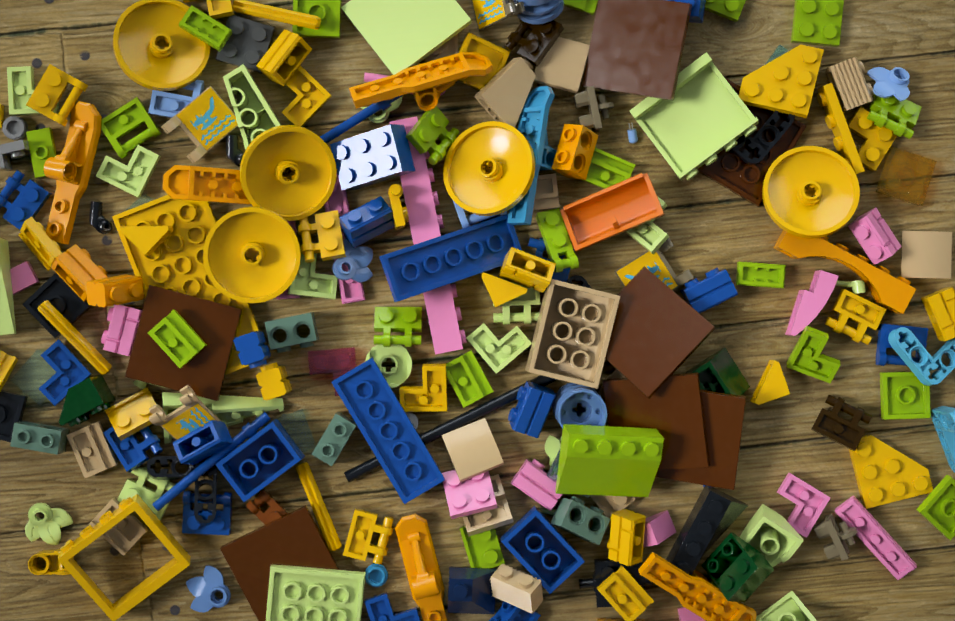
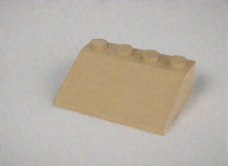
[525,279,620,389]

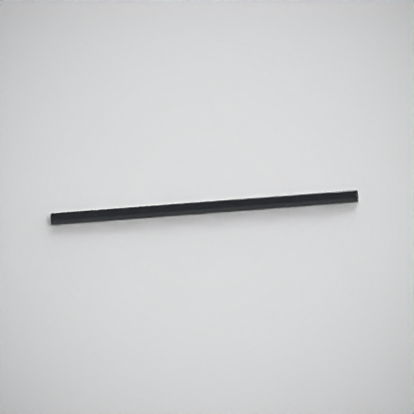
[344,375,558,482]

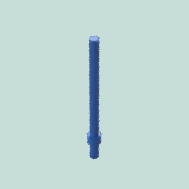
[288,94,405,168]
[152,412,271,511]

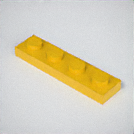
[817,83,865,174]

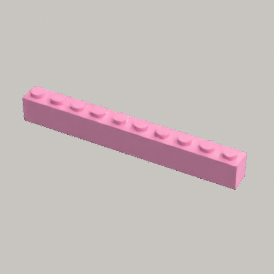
[389,116,467,355]

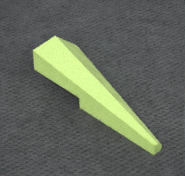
[162,392,284,444]

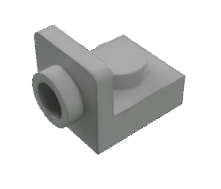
[0,140,30,171]

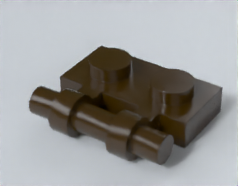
[504,19,564,67]
[811,395,872,451]

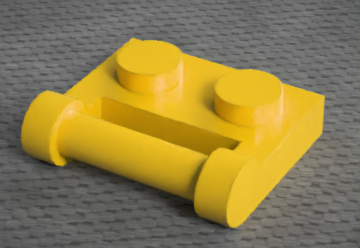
[26,64,88,127]

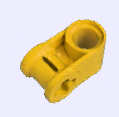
[28,549,74,575]

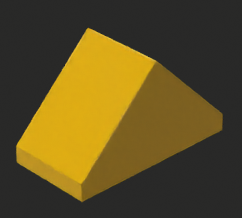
[120,226,173,256]
[481,272,528,307]
[750,360,790,405]

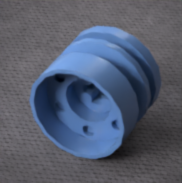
[513,0,564,24]
[552,382,608,429]

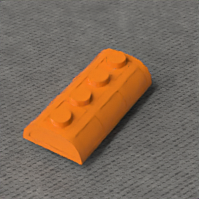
[560,173,665,252]

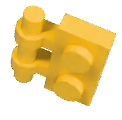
[388,184,409,230]
[297,210,346,263]
[825,289,886,345]
[343,508,394,564]

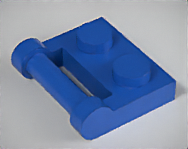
[875,323,928,366]
[182,491,232,535]

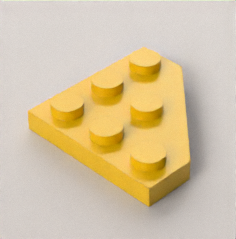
[738,44,824,118]
[849,434,933,509]

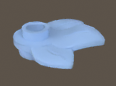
[867,67,910,101]

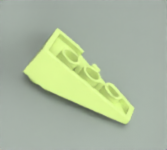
[0,238,16,336]
[711,504,804,588]

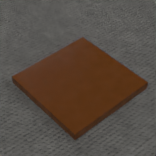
[582,0,692,101]
[697,78,806,207]
[605,266,715,399]
[125,285,243,401]
[603,373,709,470]
[655,390,746,490]
[220,505,340,621]

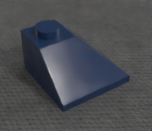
[448,567,496,614]

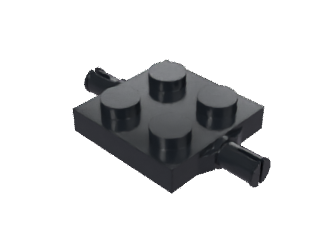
[579,558,654,608]

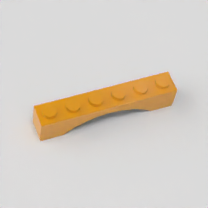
[774,230,916,314]

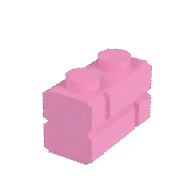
[848,207,902,265]
[101,304,143,356]
[511,459,562,511]

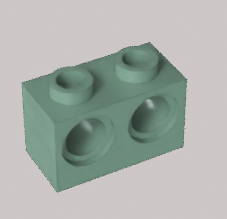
[265,312,319,353]
[311,412,357,466]
[10,421,69,455]
[551,496,610,545]

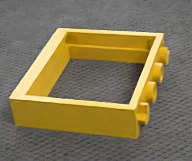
[58,494,191,621]

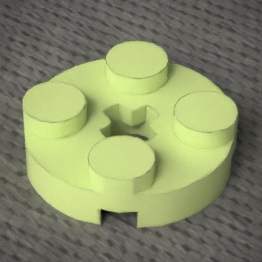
[365,345,412,388]

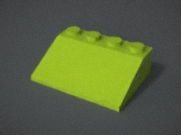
[555,424,664,497]

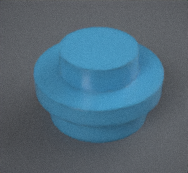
[365,563,388,587]

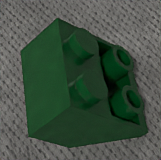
[685,347,750,396]
[59,375,115,427]
[702,533,774,603]

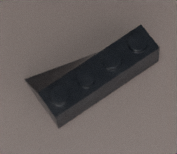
[666,485,748,576]

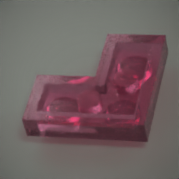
[308,347,357,396]

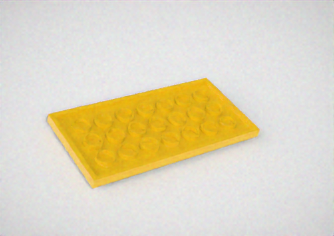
[112,195,266,375]

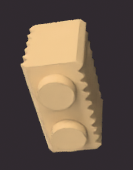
[825,57,874,113]
[490,563,543,614]

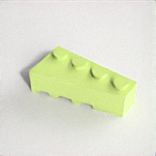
[223,64,281,150]

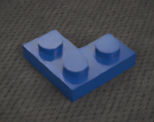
[39,339,92,406]
[364,592,421,621]

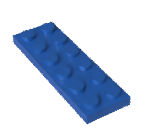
[379,213,522,302]
[331,357,445,504]

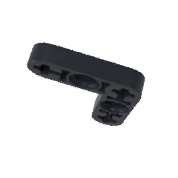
[730,111,795,165]
[147,456,217,526]

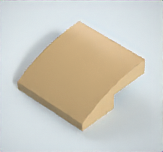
[534,37,590,94]
[901,231,952,279]
[441,418,504,482]
[463,474,513,536]

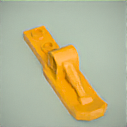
[349,52,493,111]
[43,101,102,245]
[162,165,251,205]
[395,513,448,621]
[638,552,756,621]

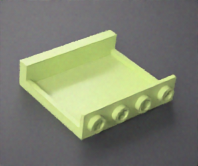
[630,52,759,181]

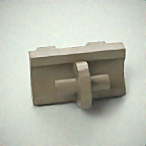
[573,86,614,132]
[814,514,858,561]

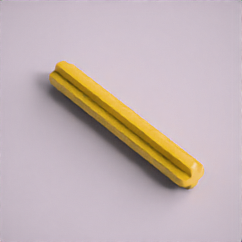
[233,0,321,30]
[37,300,112,375]
[296,462,342,551]

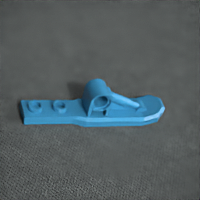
[507,86,556,225]

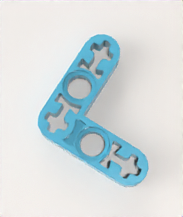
[888,327,955,386]
[930,405,955,473]

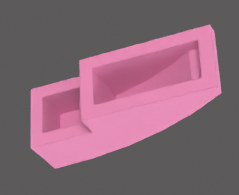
[785,270,839,336]

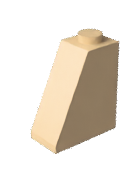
[474,57,536,128]

